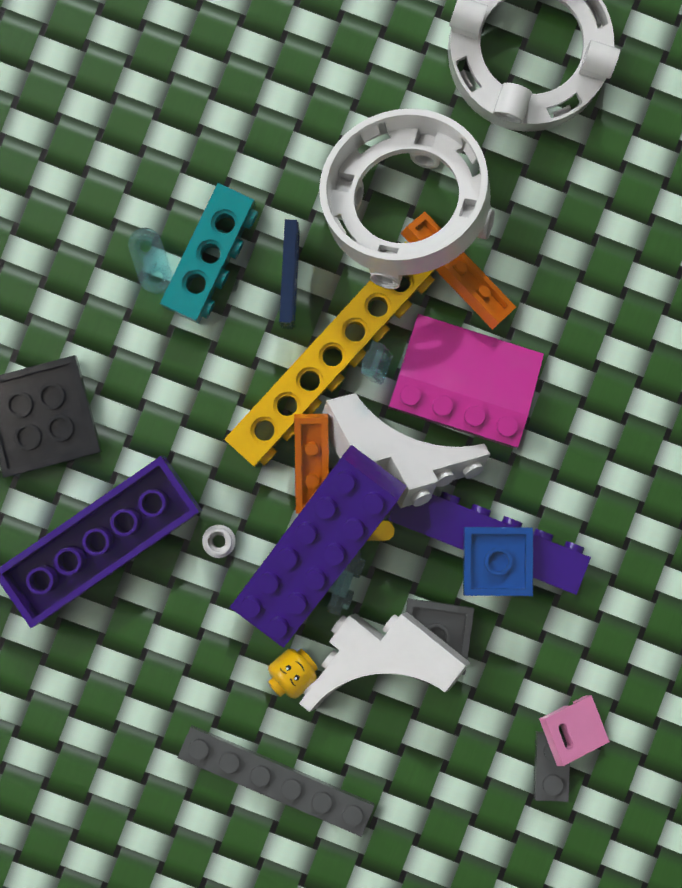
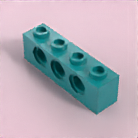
[160,183,258,324]

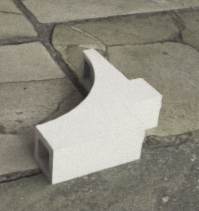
[322,393,490,508]
[299,612,470,712]

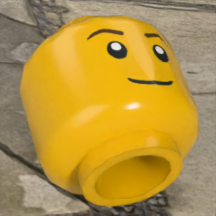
[268,649,318,699]

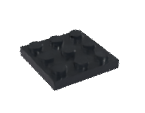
[0,355,102,478]

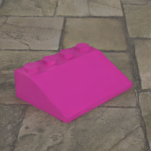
[388,314,544,448]

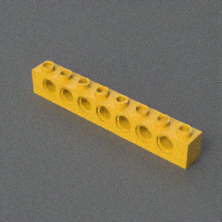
[224,241,435,467]

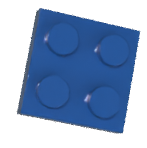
[463,527,533,596]

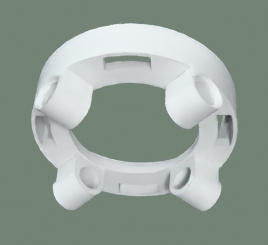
[448,0,620,131]
[319,109,495,289]

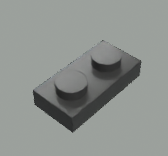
[533,731,570,802]

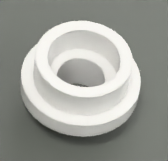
[202,525,236,558]

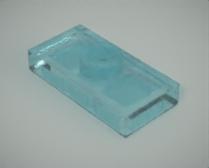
[361,341,393,385]

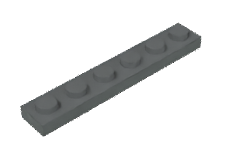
[177,725,375,837]

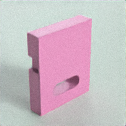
[539,695,609,766]

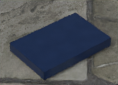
[279,219,300,329]

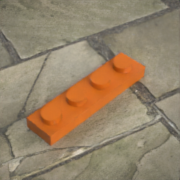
[401,212,516,330]

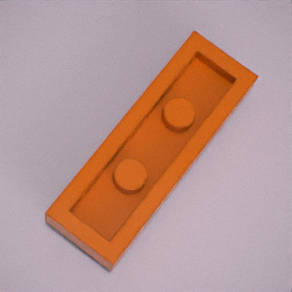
[294,414,329,514]

